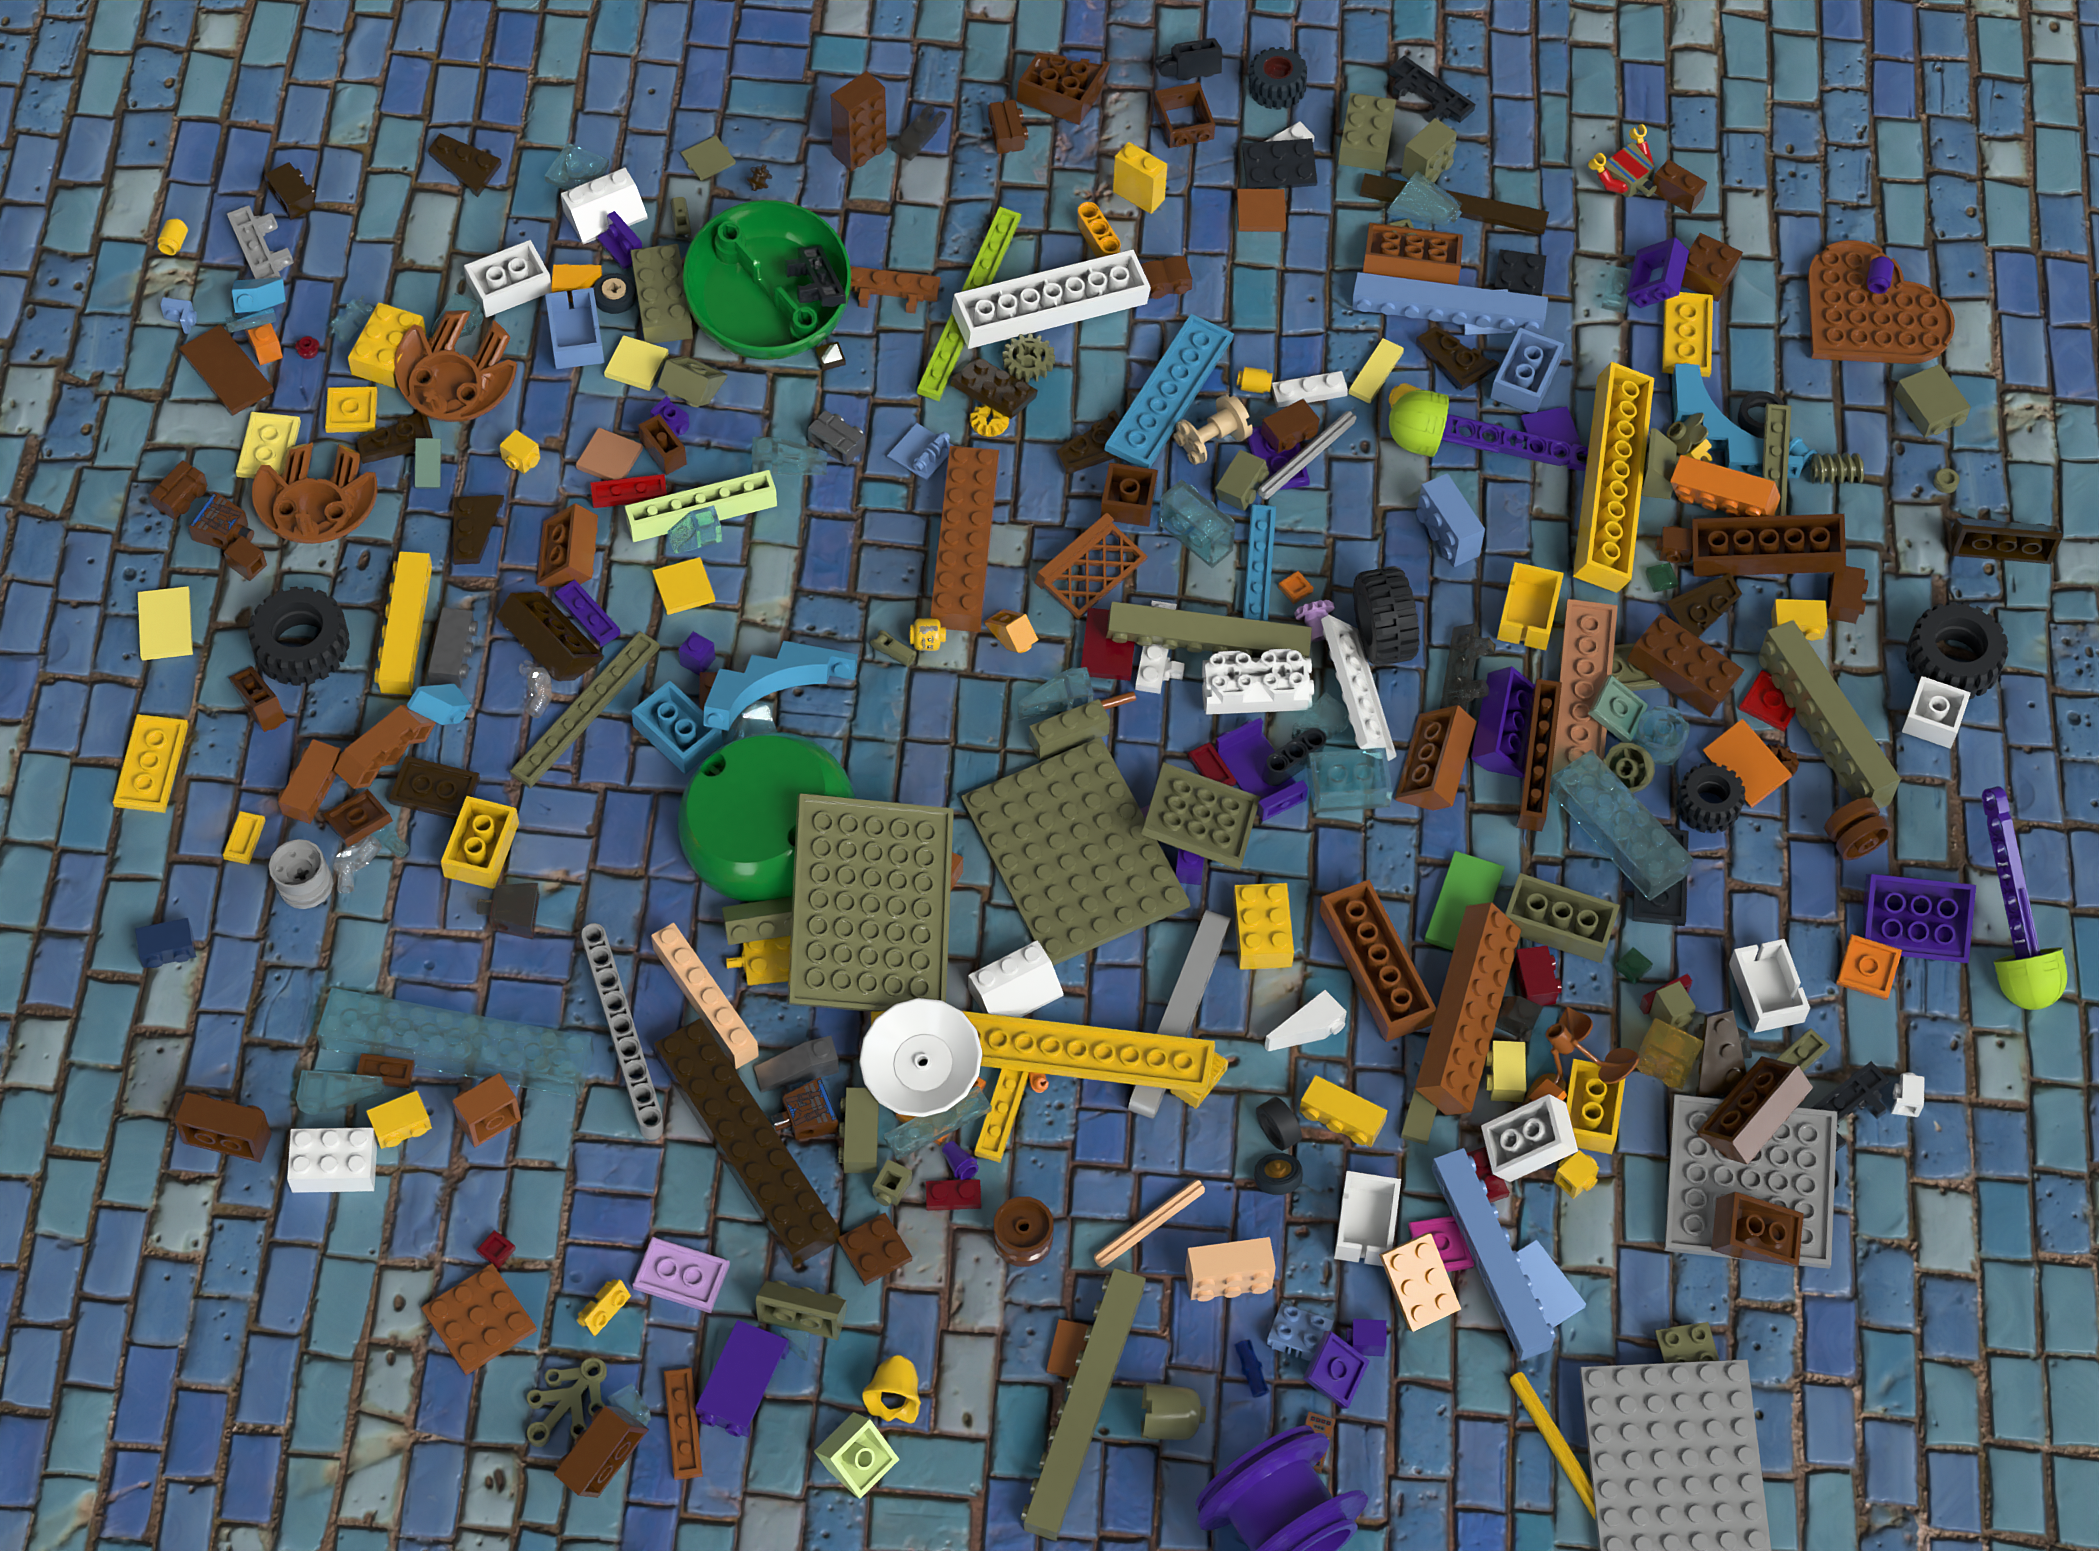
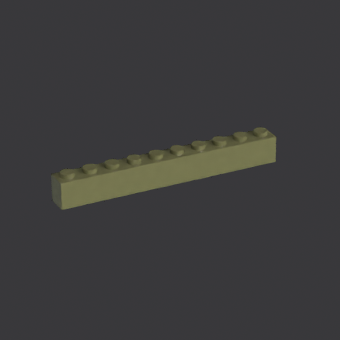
[1021,1268,1146,1541]

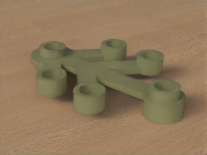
[527,1358,607,1447]

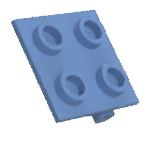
[887,423,954,481]
[1267,1303,1334,1361]

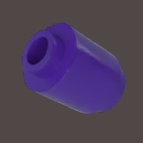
[1867,257,1894,294]

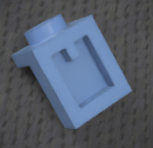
[160,297,197,334]

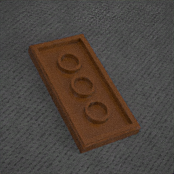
[179,324,274,416]

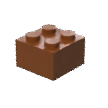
[452,1073,521,1148]

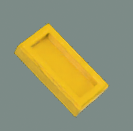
[223,811,266,865]

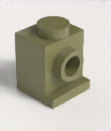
[872,1159,912,1206]

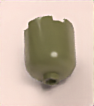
[1140,1383,1206,1440]

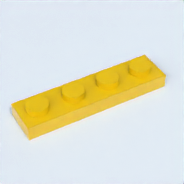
[975,1069,1029,1163]

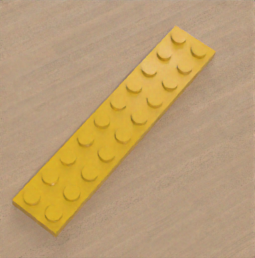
[962,1011,1215,1093]

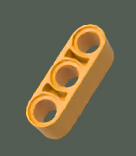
[1077,202,1121,258]

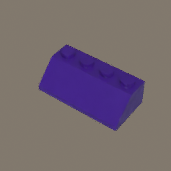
[1471,666,1535,778]

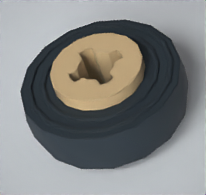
[593,273,636,314]

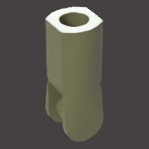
[670,197,691,238]
[870,630,916,667]

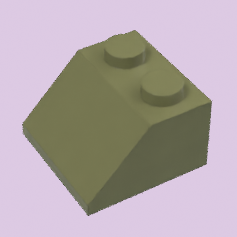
[657,356,728,408]
[1641,428,1680,500]

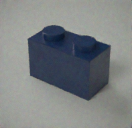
[135,918,197,968]

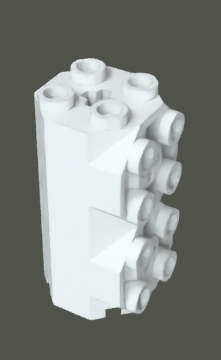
[1202,649,1314,714]

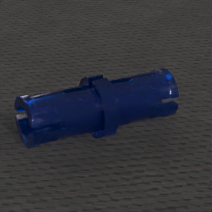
[1234,1339,1270,1398]

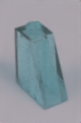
[1387,170,1462,226]

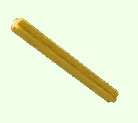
[1510,1372,1596,1520]

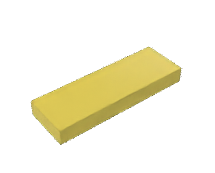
[1349,338,1404,404]

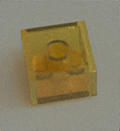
[1636,1018,1704,1090]

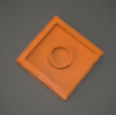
[1836,934,1902,1000]

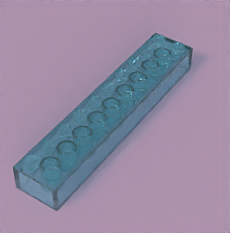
[316,988,594,1098]

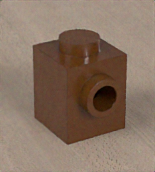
[1655,526,1693,563]

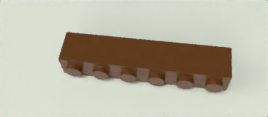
[1516,679,1562,832]

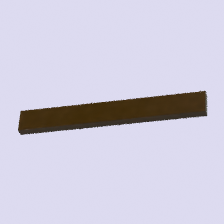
[1360,173,1549,235]

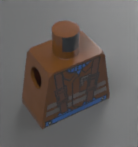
[188,492,254,550]
[771,1077,839,1140]

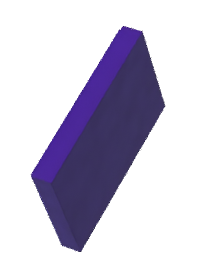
[1247,426,1310,490]

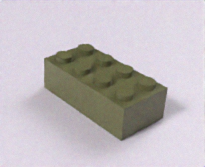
[631,244,693,344]
[1505,873,1620,964]

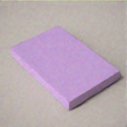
[632,1237,730,1313]

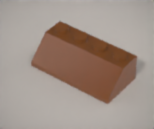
[1395,705,1477,811]

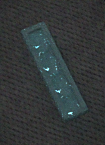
[884,1086,992,1160]

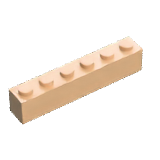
[651,923,759,1069]

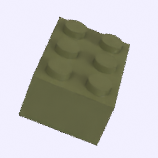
[1338,93,1396,171]

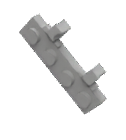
[227,205,294,279]

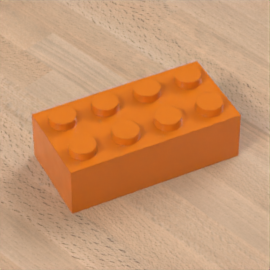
[1670,455,1781,517]

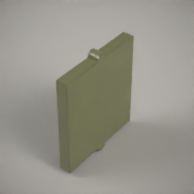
[681,136,736,181]

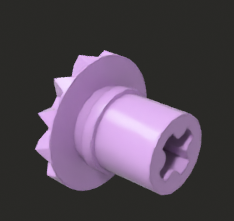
[1294,600,1335,642]

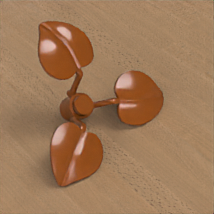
[1521,1007,1640,1106]

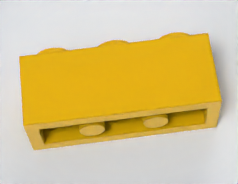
[1299,1075,1388,1147]

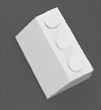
[561,168,648,245]
[968,940,1063,1018]

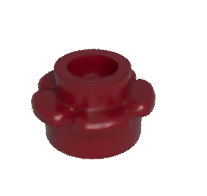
[295,336,320,359]

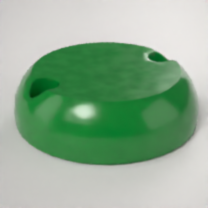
[683,200,851,360]
[677,731,856,902]

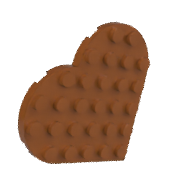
[1807,240,1955,364]

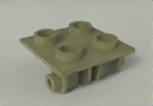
[1655,1322,1720,1363]

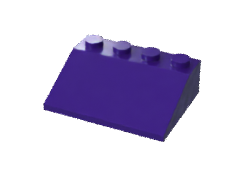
[1863,874,1976,963]

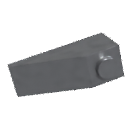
[754,1036,839,1093]

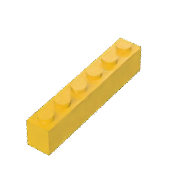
[375,552,432,695]

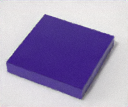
[1520,406,1582,455]
[1303,1331,1370,1409]

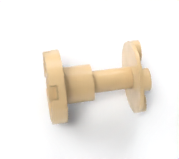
[1174,393,1253,465]

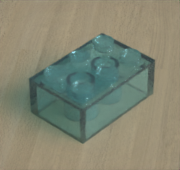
[1159,479,1236,568]
[1307,747,1393,813]

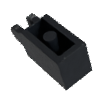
[1154,38,1222,80]

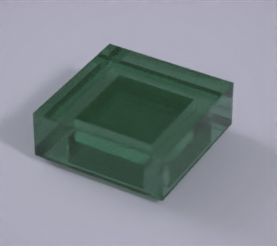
[1645,562,1679,593]

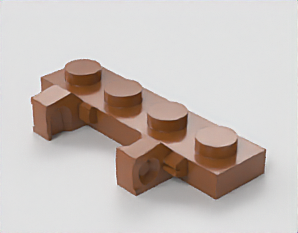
[850,266,941,314]

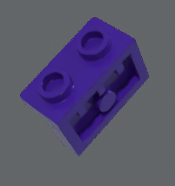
[598,211,642,269]

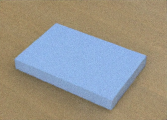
[1517,1240,1586,1328]

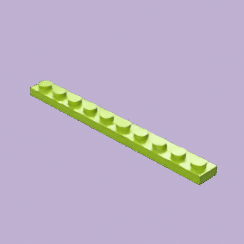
[917,207,1022,402]

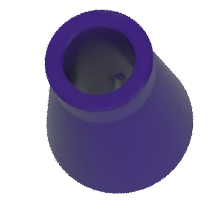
[942,1141,979,1180]

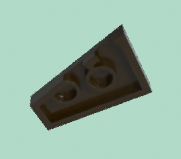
[428,133,502,198]
[1416,326,1499,391]
[1056,409,1120,475]
[357,411,433,464]
[453,495,505,565]
[1664,573,1742,638]
[1696,1008,1747,1098]

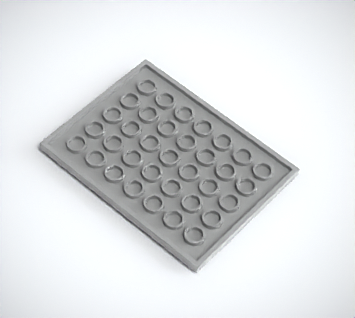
[1579,1360,1771,1551]

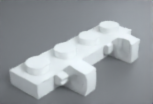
[1135,600,1185,694]

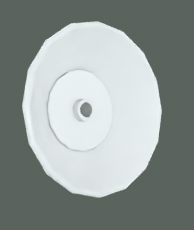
[859,998,982,1117]

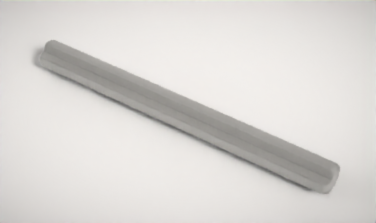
[1258,411,1357,499]

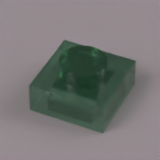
[1615,947,1653,985]

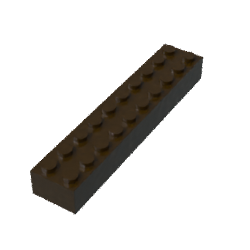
[654,1018,840,1268]

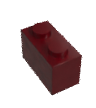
[1514,945,1562,1008]

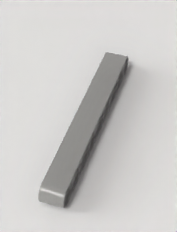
[1128,910,1232,1119]
[582,923,664,1140]

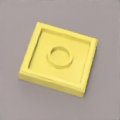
[604,335,669,391]

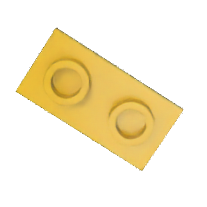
[576,1279,631,1337]

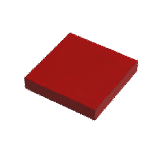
[1739,670,1796,732]

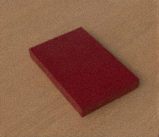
[1080,608,1135,681]

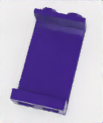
[1215,717,1308,822]
[695,1320,789,1438]

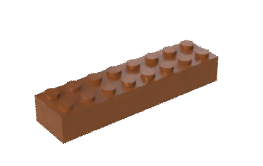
[931,446,999,632]
[1415,902,1521,1115]

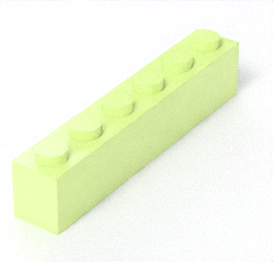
[625,470,777,542]

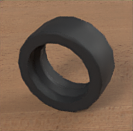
[1738,391,1784,439]
[1256,1097,1302,1151]

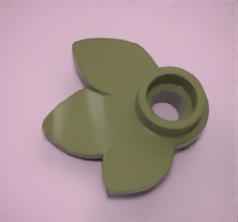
[1667,413,1709,455]

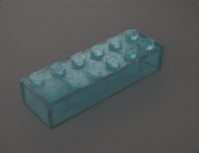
[1549,749,1694,901]

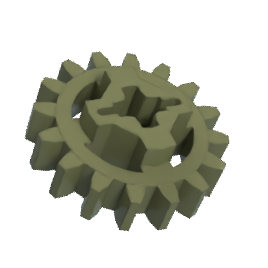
[1003,333,1055,383]

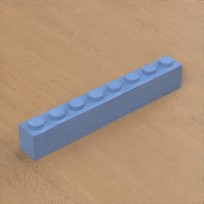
[1353,272,1548,335]
[1432,1148,1555,1361]

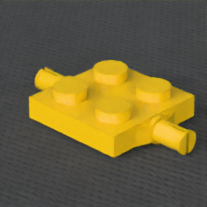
[726,936,790,986]

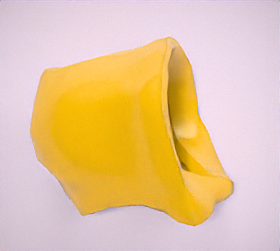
[862,1355,921,1424]

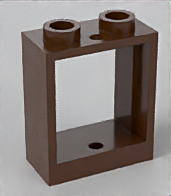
[1154,82,1215,148]

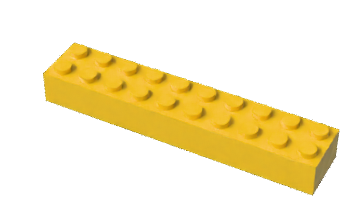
[1573,361,1654,593]

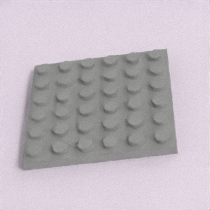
[1664,1095,1837,1269]

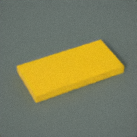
[1662,292,1713,377]
[113,714,189,813]

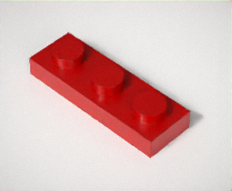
[590,474,667,508]

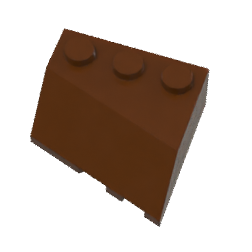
[1016,53,1110,125]

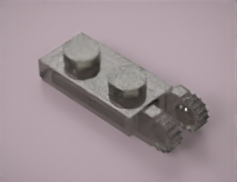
[891,104,947,161]

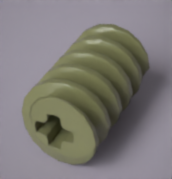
[1810,453,1864,484]

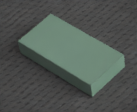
[415,438,442,489]

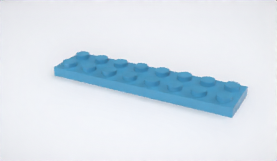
[1104,314,1234,469]

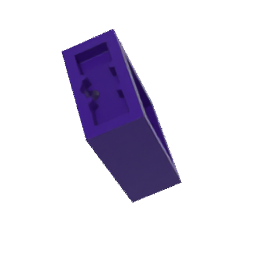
[1626,237,1689,308]

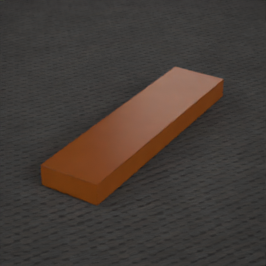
[664,1367,703,1480]

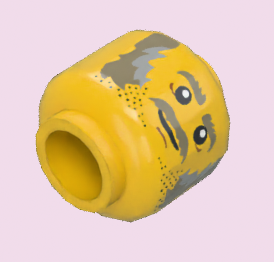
[910,618,946,651]

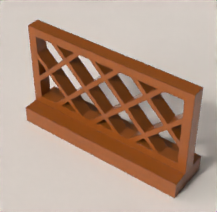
[1035,513,1148,619]

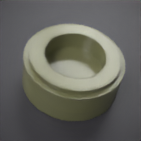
[1933,468,1960,493]

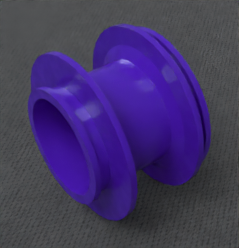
[1195,1425,1368,1551]

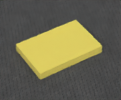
[236,412,301,479]
[138,586,193,660]

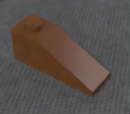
[229,666,287,732]

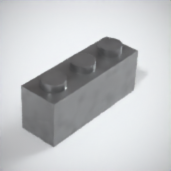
[428,608,478,688]

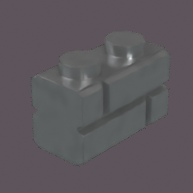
[808,411,865,466]

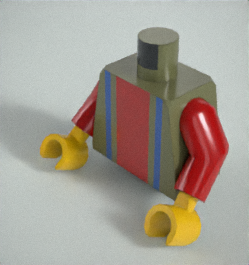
[1588,124,1657,197]

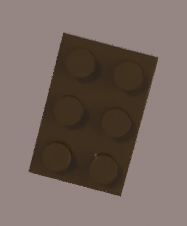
[950,357,1038,419]
[389,756,480,820]

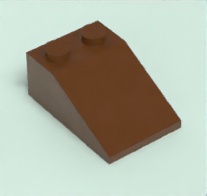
[1711,1192,1804,1267]

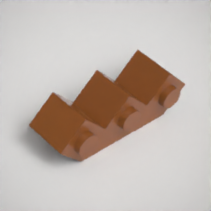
[333,704,436,789]

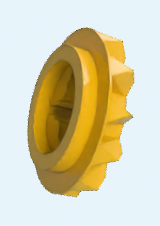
[970,404,1009,437]

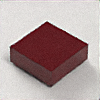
[476,1230,516,1269]

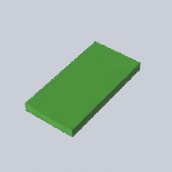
[1424,851,1505,951]

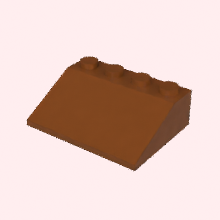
[1363,222,1463,285]

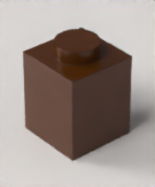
[224,536,267,581]

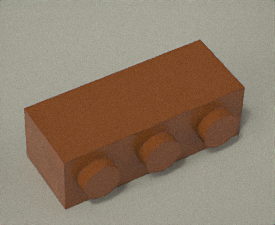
[278,739,342,824]

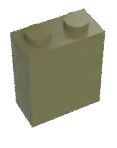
[1894,364,1971,438]

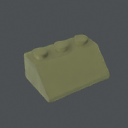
[755,1281,847,1340]

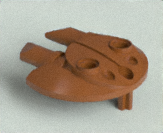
[395,310,517,422]
[252,442,378,544]

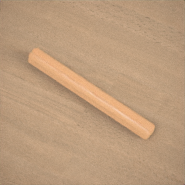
[1094,1179,1205,1268]

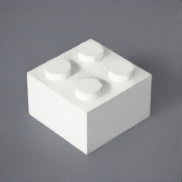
[1902,676,1970,749]

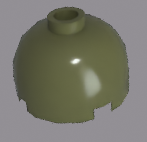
[1602,743,1655,794]

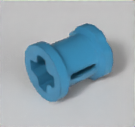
[1789,436,1818,468]

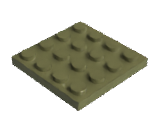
[1141,762,1260,870]

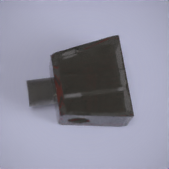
[476,883,540,939]

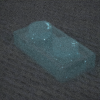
[1601,266,1632,313]

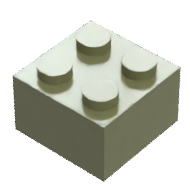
[1401,118,1457,186]

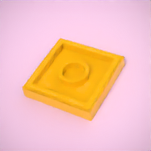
[325,387,378,433]
[652,557,715,615]

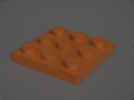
[421,1263,537,1376]

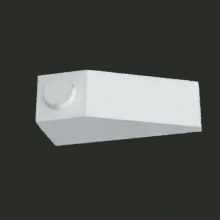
[1264,990,1347,1051]

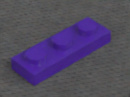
[555,580,621,648]

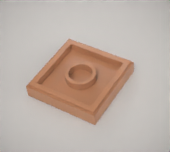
[576,428,643,481]

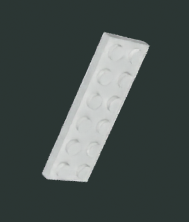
[1321,615,1397,761]

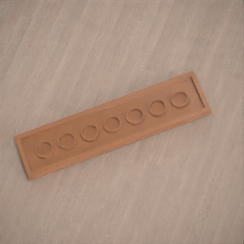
[1551,599,1618,786]

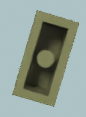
[1215,450,1269,511]
[1649,981,1696,1041]

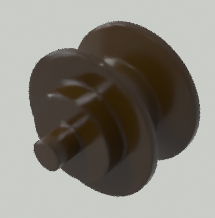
[746,164,773,191]

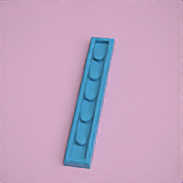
[1243,504,1276,622]

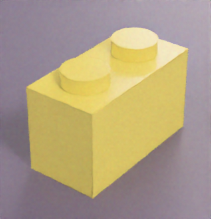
[1485,1041,1526,1102]

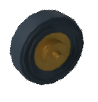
[1254,1153,1303,1195]

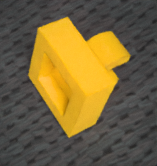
[1684,439,1712,462]

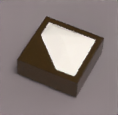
[815,342,846,371]

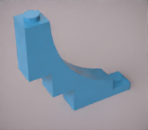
[1672,363,1803,478]
[703,641,858,731]

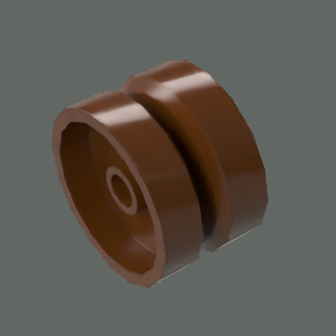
[1823,797,1892,861]
[994,1197,1054,1267]

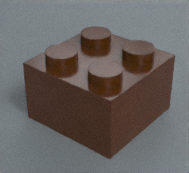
[1681,233,1743,302]
[1101,463,1158,527]

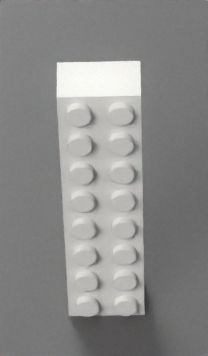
[952,250,1151,349]

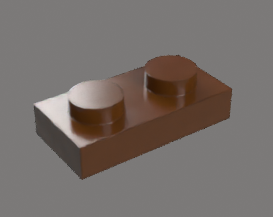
[355,1053,415,1089]

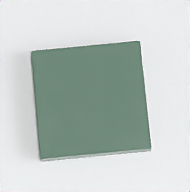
[1588,674,1648,743]

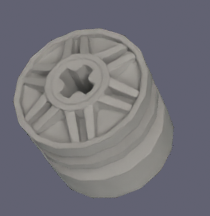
[269,839,333,909]

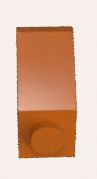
[244,319,283,366]

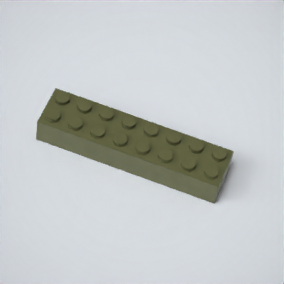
[1758,620,1901,809]

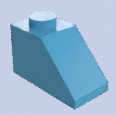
[232,277,286,313]
[406,684,472,725]

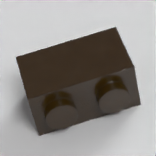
[265,162,316,220]

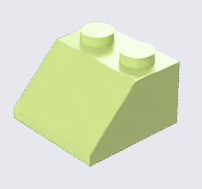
[814,1412,899,1499]

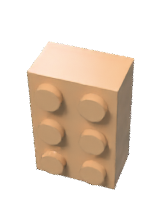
[1185,1237,1276,1301]

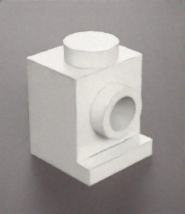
[1891,1072,1924,1117]

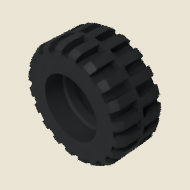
[1353,566,1420,666]
[248,586,350,686]
[1905,602,2008,700]

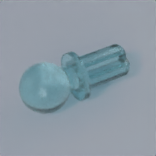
[370,824,409,858]

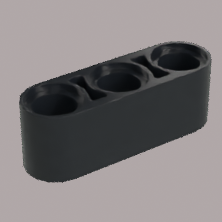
[1262,728,1327,786]

